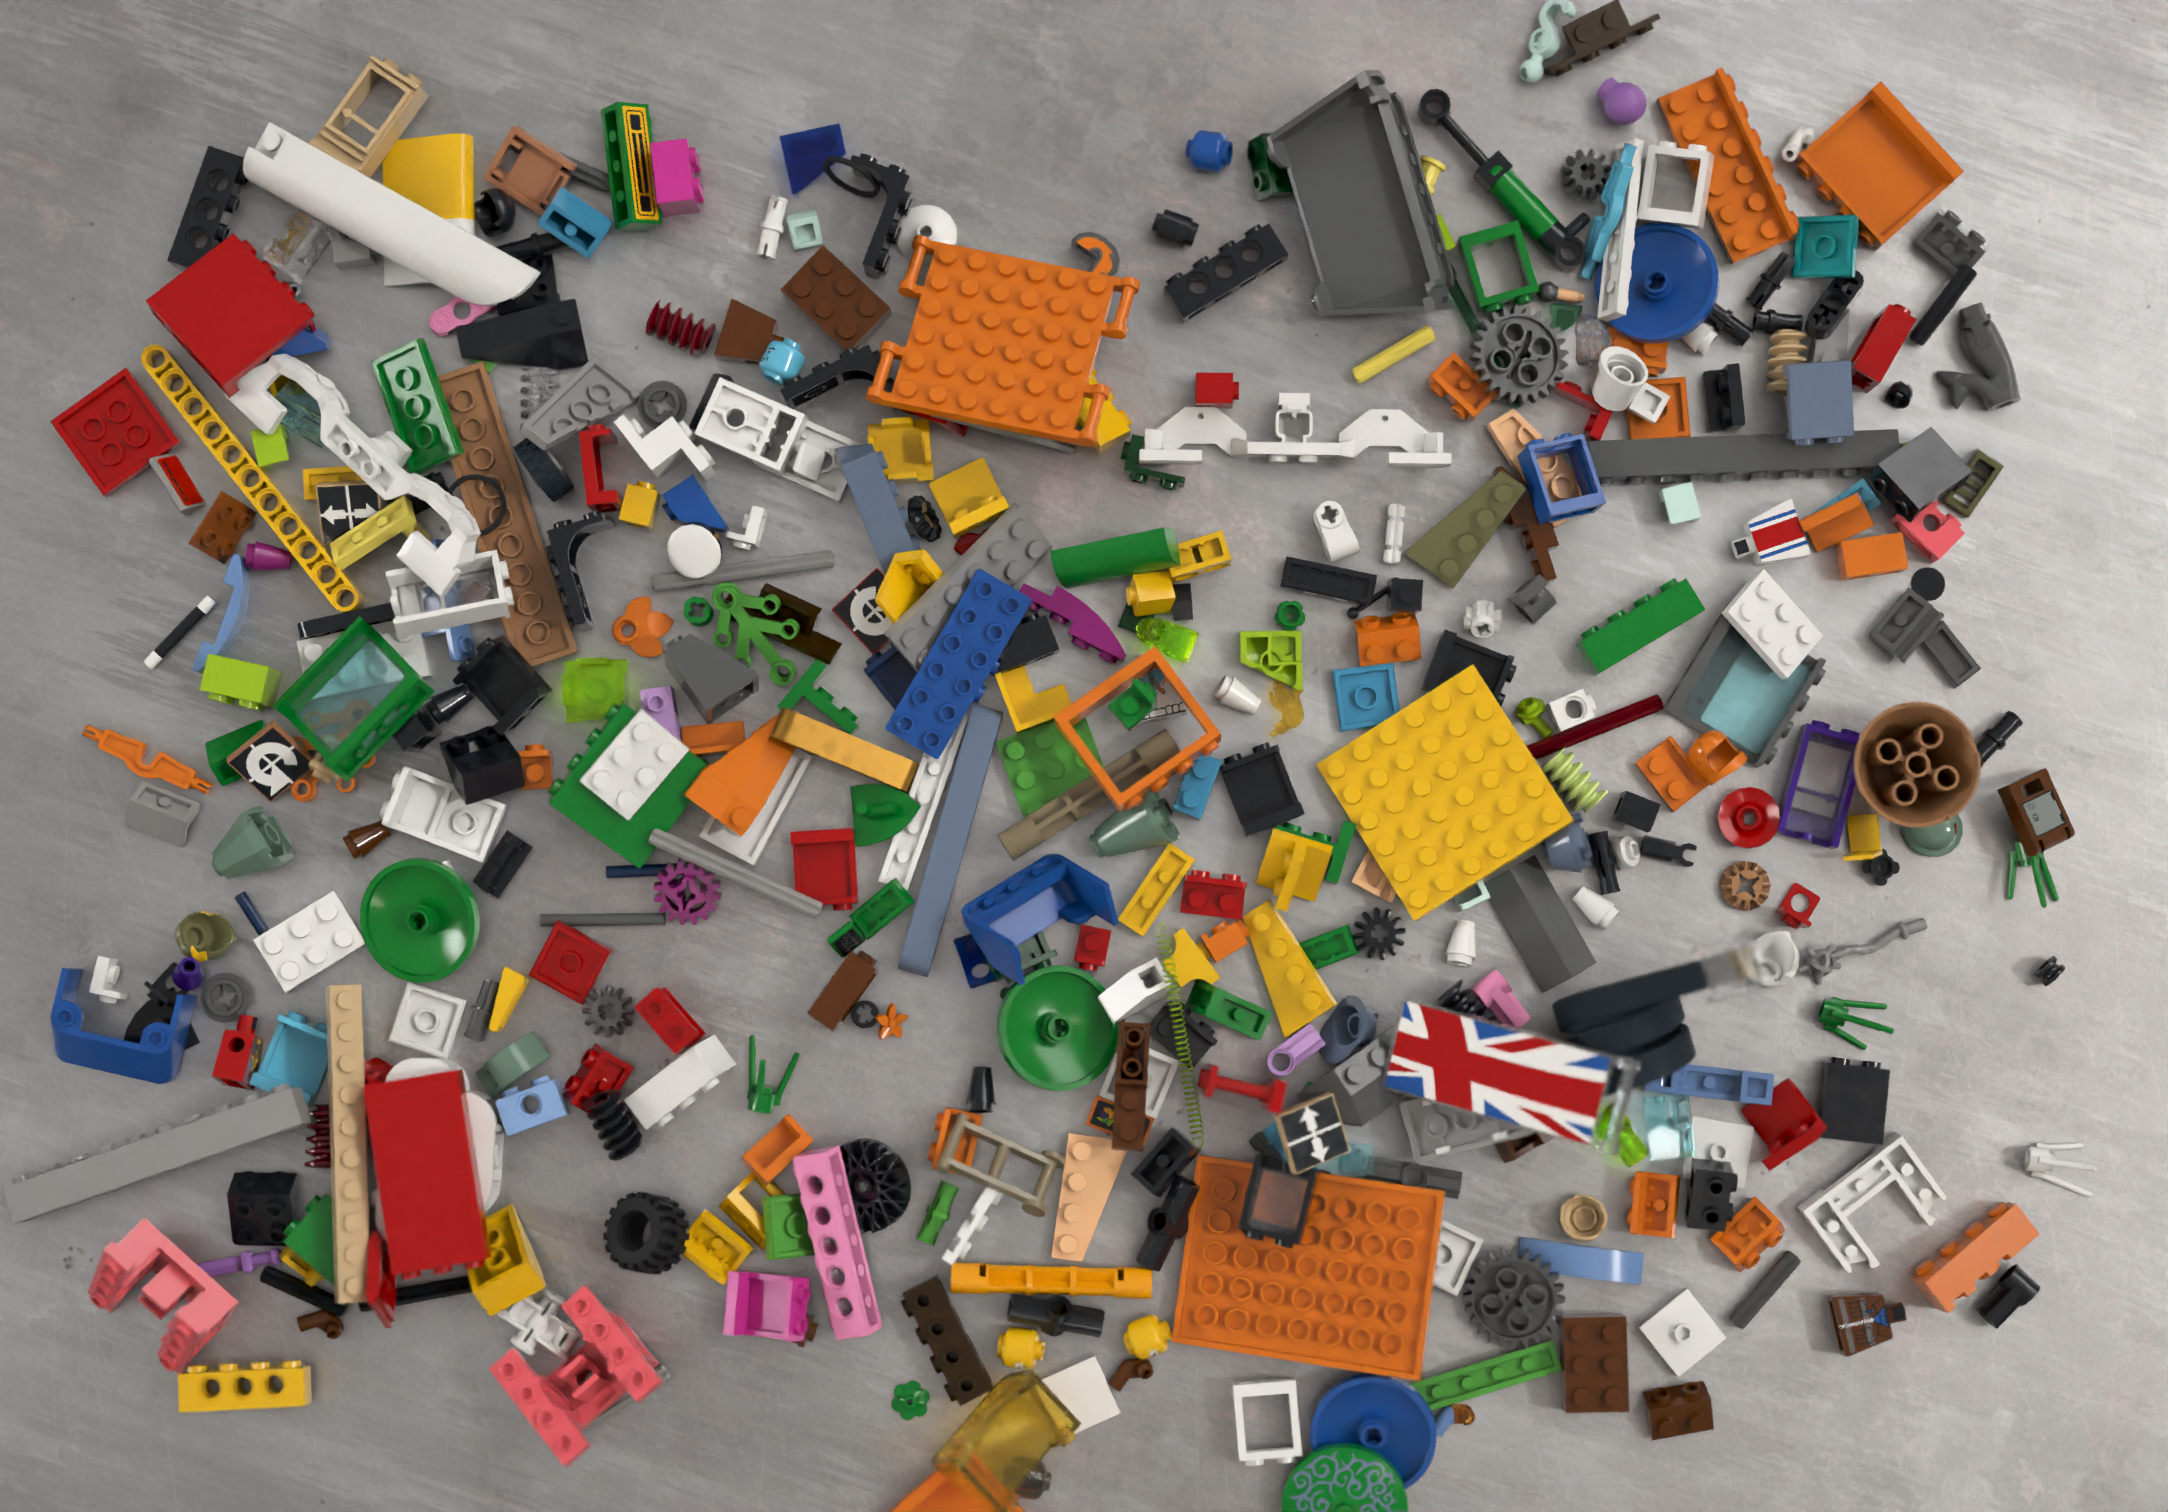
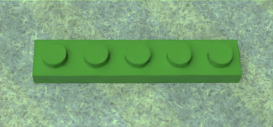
[1408,1339,1562,1411]

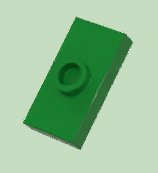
[849,878,915,940]
[1299,924,1359,970]

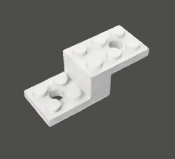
[694,377,862,502]

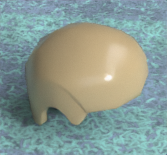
[1559,1195,1608,1242]

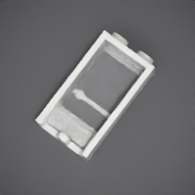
[385,550,514,640]

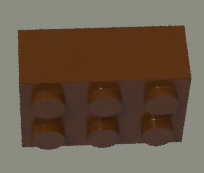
[781,245,892,352]
[1559,1313,1629,1413]

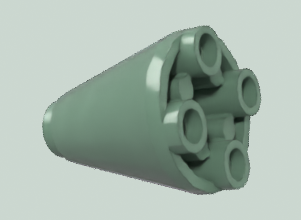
[1089,791,1181,858]

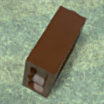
[807,950,880,1031]

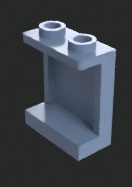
[1782,360,1854,445]

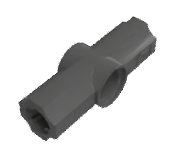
[1365,1155,1462,1199]

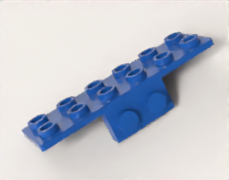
[885,569,1032,759]

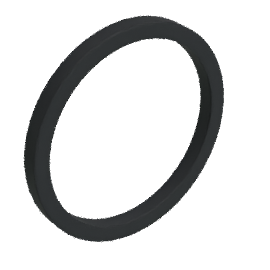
[823,156,880,198]
[447,474,506,536]

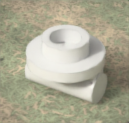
[1610,836,1641,871]

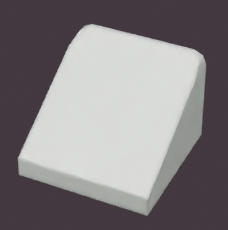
[792,441,825,481]

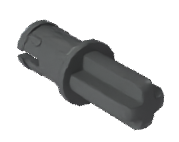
[464,979,500,1042]

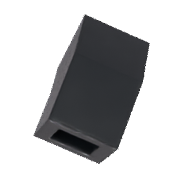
[1172,583,1193,621]

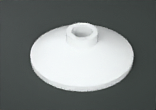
[897,205,957,266]

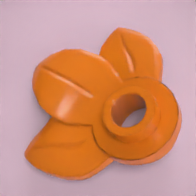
[612,596,674,657]

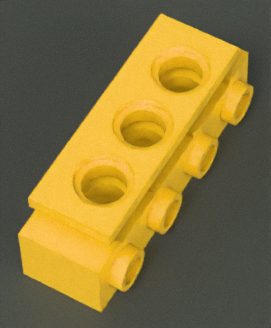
[178,1360,312,1413]

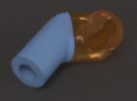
[1435,1404,1475,1437]

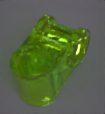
[1136,617,1200,663]

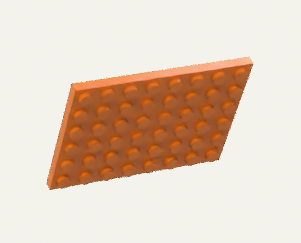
[1171,1155,1446,1381]

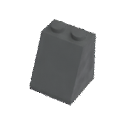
[664,634,759,724]

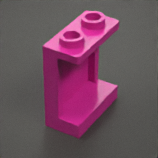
[723,1271,810,1342]

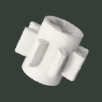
[1464,600,1502,638]

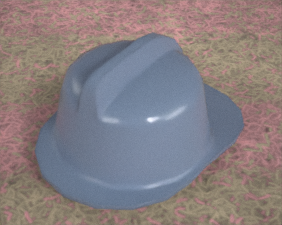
[1319,995,1379,1064]

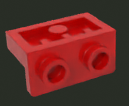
[1180,870,1247,920]
[563,1043,634,1113]

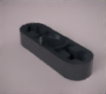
[1805,270,1864,340]

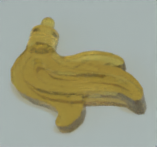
[1268,679,1304,737]

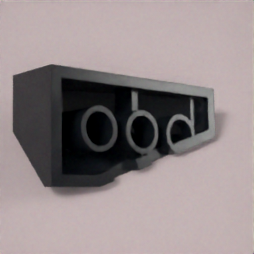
[456,298,588,371]

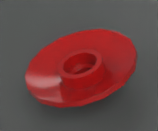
[1718,787,1780,849]

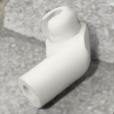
[1782,126,1815,162]

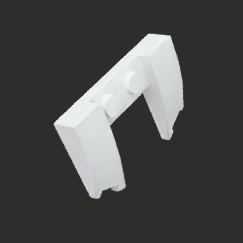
[1796,1132,1947,1273]

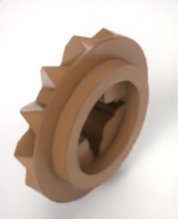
[1720,861,1771,911]

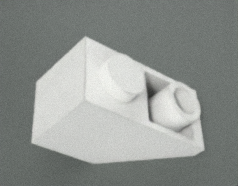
[1098,958,1172,1024]

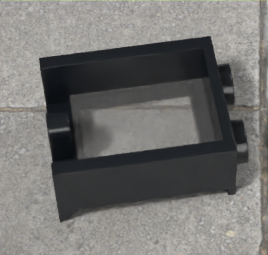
[1238,1154,1321,1248]

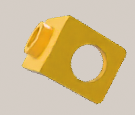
[1843,813,1883,861]

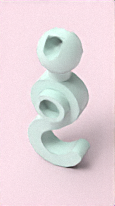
[1520,0,1576,83]

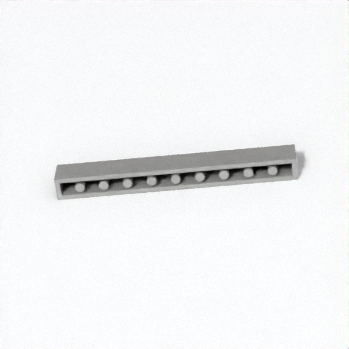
[2,1083,312,1224]

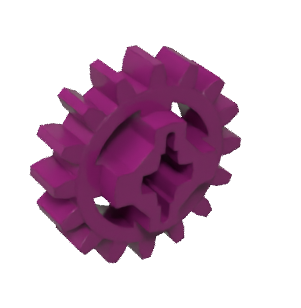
[653,858,722,925]

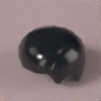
[475,188,516,238]

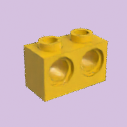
[1168,530,1231,584]

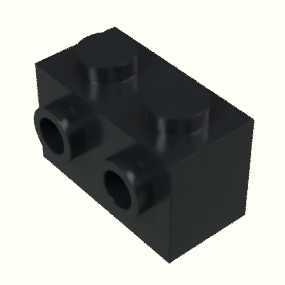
[1684,1158,1738,1232]

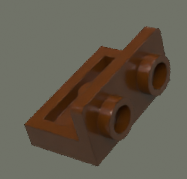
[1643,1381,1714,1441]

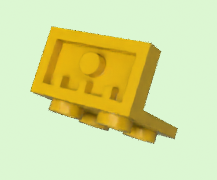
[929,458,1010,539]

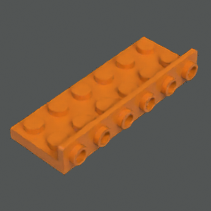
[1656,68,1799,265]

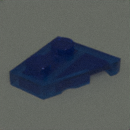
[779,123,846,195]

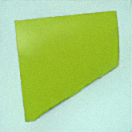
[1239,630,1303,690]

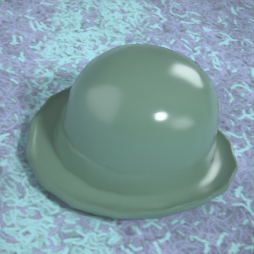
[1901,814,1963,857]

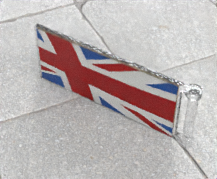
[1381,997,1641,1156]

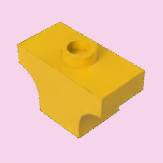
[1162,928,1221,988]

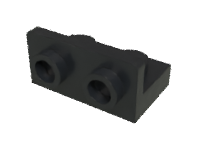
[1703,363,1746,433]
[1149,1000,1218,1070]

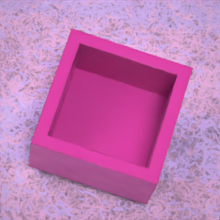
[650,138,705,217]

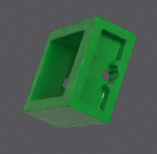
[1456,220,1539,315]

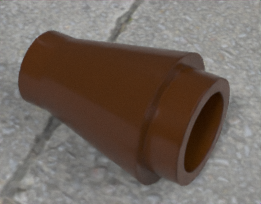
[343,819,391,859]

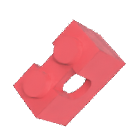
[1888,500,1965,563]

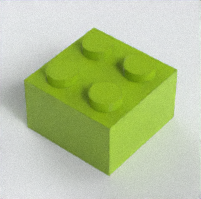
[199,654,283,712]

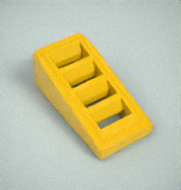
[489,966,530,1032]

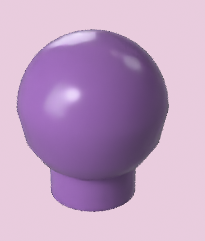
[1596,77,1647,125]

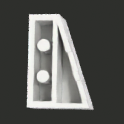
[624,1035,736,1130]

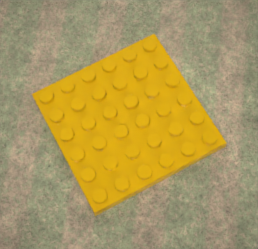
[1316,664,1574,922]

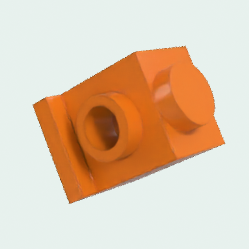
[1199,919,1250,963]

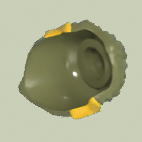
[174,910,237,962]

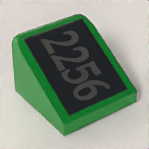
[827,921,866,958]

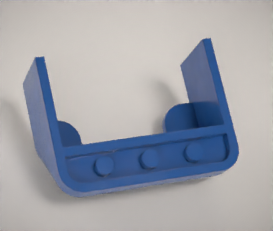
[961,854,1119,986]
[51,968,197,1084]

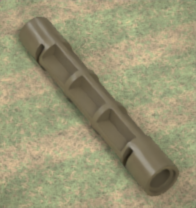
[997,729,1180,861]

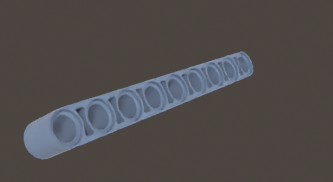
[898,704,1004,977]

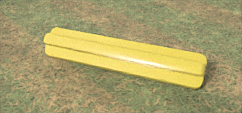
[1352,325,1436,384]

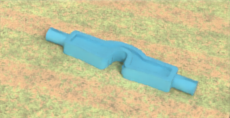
[1579,143,1637,280]

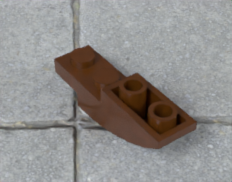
[1490,466,1559,583]
[1112,1022,1150,1152]

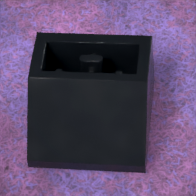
[439,725,525,805]

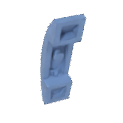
[192,553,250,674]
[1645,1064,1774,1105]
[1518,1237,1644,1285]

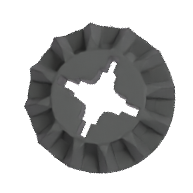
[638,381,687,429]
[200,973,251,1023]

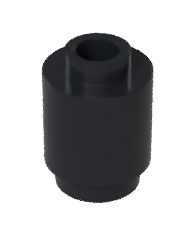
[1152,209,1199,247]

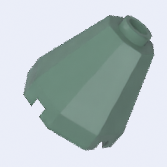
[212,806,293,879]

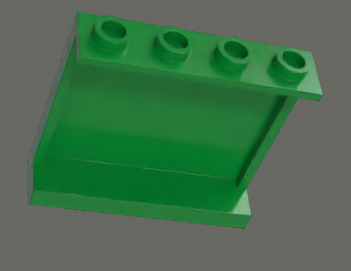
[547,699,710,869]

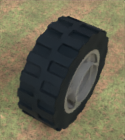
[513,438,574,502]

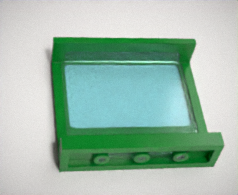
[272,616,435,782]

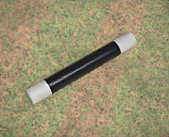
[143,595,217,670]

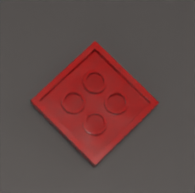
[50,368,181,497]

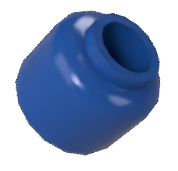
[1186,130,1233,172]

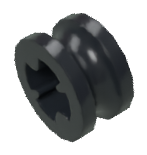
[2034,956,2066,986]
[851,1000,879,1028]

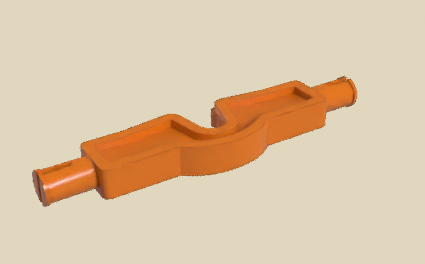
[82,724,214,795]

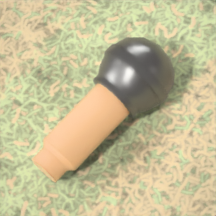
[1537,281,1585,303]

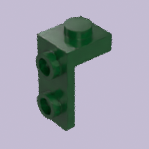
[1121,434,1186,491]

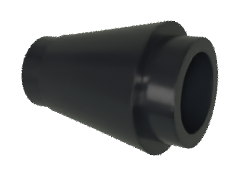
[425,683,474,725]
[966,1067,996,1113]

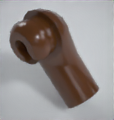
[297,1310,344,1339]
[1108,1358,1154,1392]

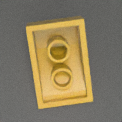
[467,1203,546,1317]

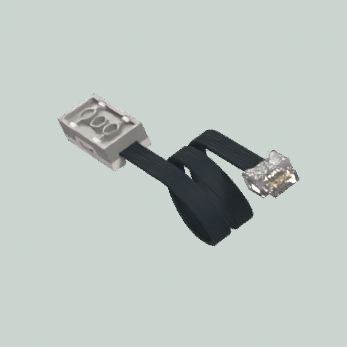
[1398,938,1763,1164]

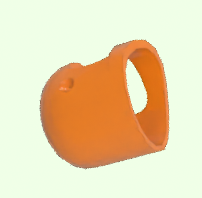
[1688,730,1748,785]

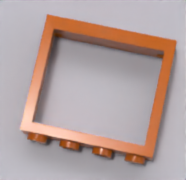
[1053,646,1221,813]

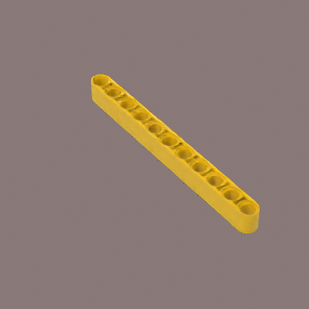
[141,345,364,613]

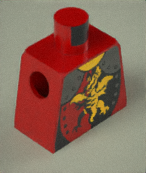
[212,1015,263,1091]

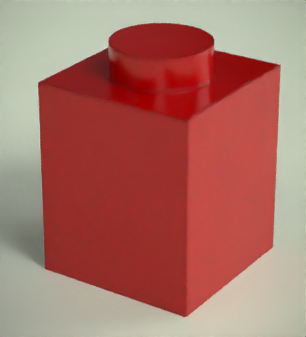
[1195,372,1239,408]

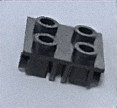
[497,254,561,316]

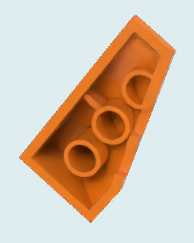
[684,713,797,837]

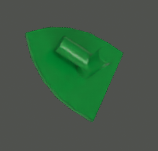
[850,784,921,847]

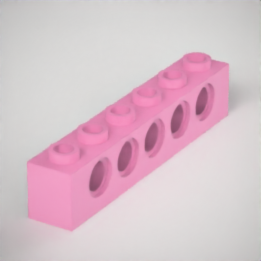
[792,1145,882,1340]

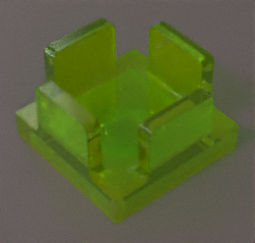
[562,657,629,724]

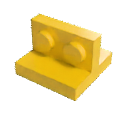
[1255,828,1333,912]

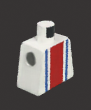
[1731,499,1811,566]

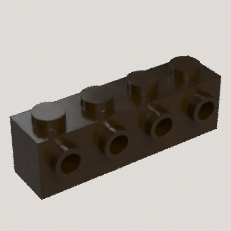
[901,1274,995,1406]

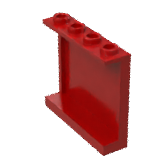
[146,233,317,398]

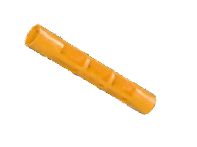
[951,1262,1152,1299]

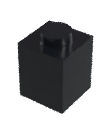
[1386,578,1423,613]

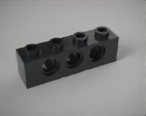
[167,146,249,270]
[1164,223,1288,324]

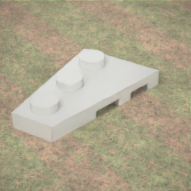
[942,1179,1004,1265]

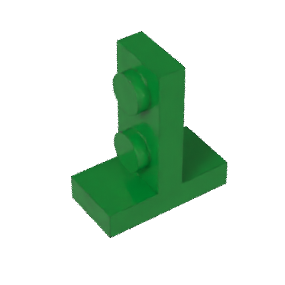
[777,659,860,736]
[1275,821,1356,885]
[1185,979,1273,1041]

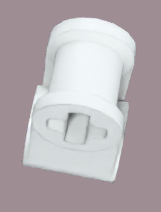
[1313,501,1360,563]

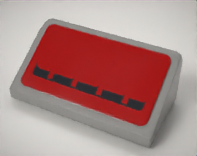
[149,453,206,516]

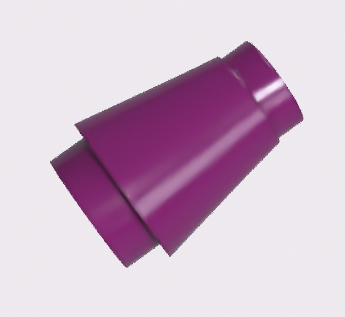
[245,541,292,572]

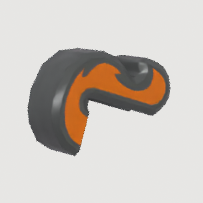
[1072,232,1120,277]

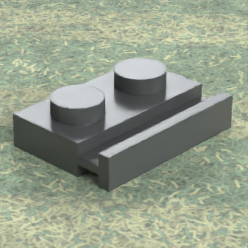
[1869,587,1945,664]

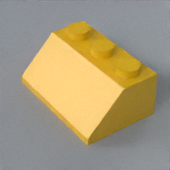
[1078,367,1132,456]

